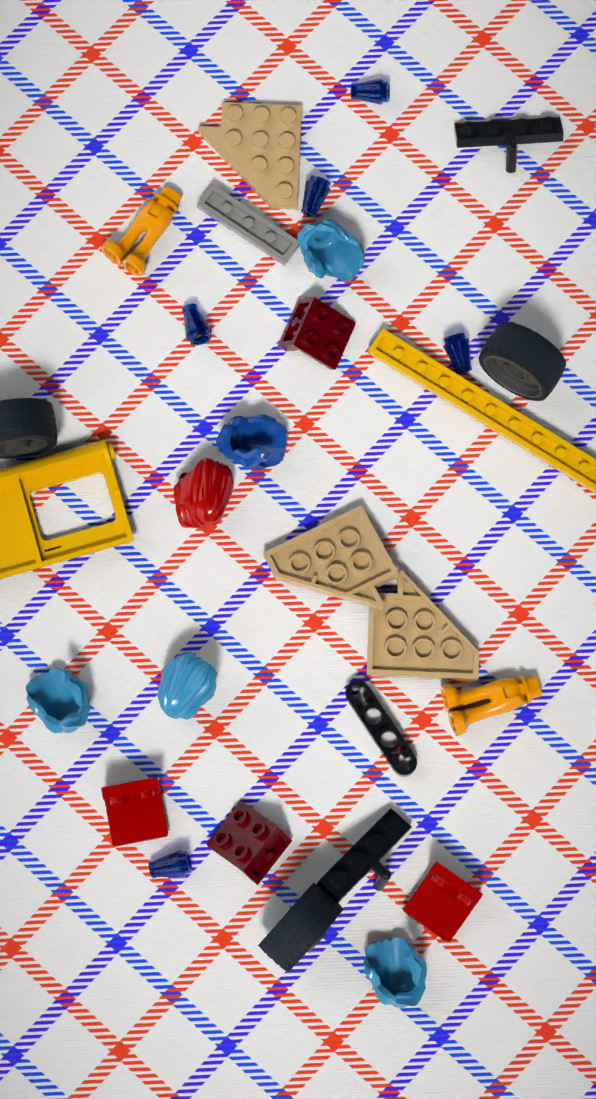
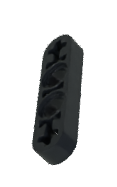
[345,680,417,777]

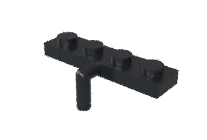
[454,117,564,173]
[317,808,412,903]

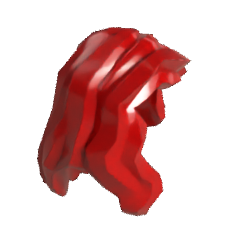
[174,458,234,529]

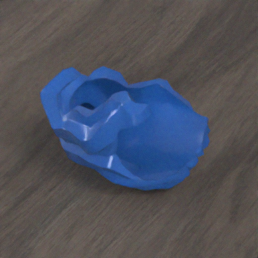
[216,414,288,470]

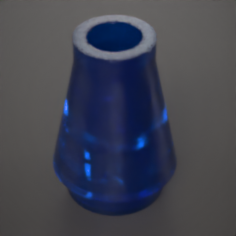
[351,78,390,105]
[301,175,331,217]
[182,303,212,346]
[443,333,472,375]
[149,849,192,878]

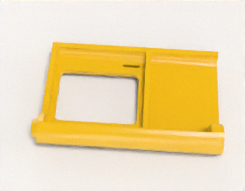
[0,439,134,579]

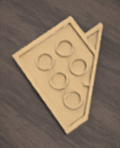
[198,102,302,210]
[263,505,399,610]
[366,570,479,681]

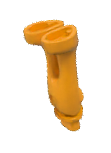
[100,186,182,276]
[441,675,542,736]

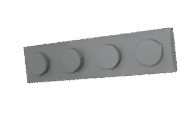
[197,183,299,266]

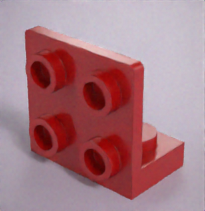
[101,777,168,847]
[403,861,483,943]

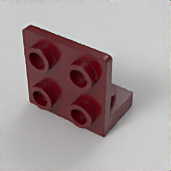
[277,297,356,370]
[207,801,292,885]

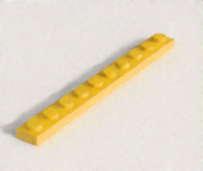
[368,329,596,494]

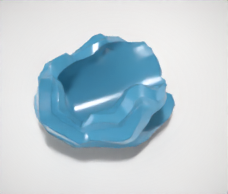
[297,219,365,282]
[157,651,218,720]
[25,668,91,733]
[364,937,427,1008]

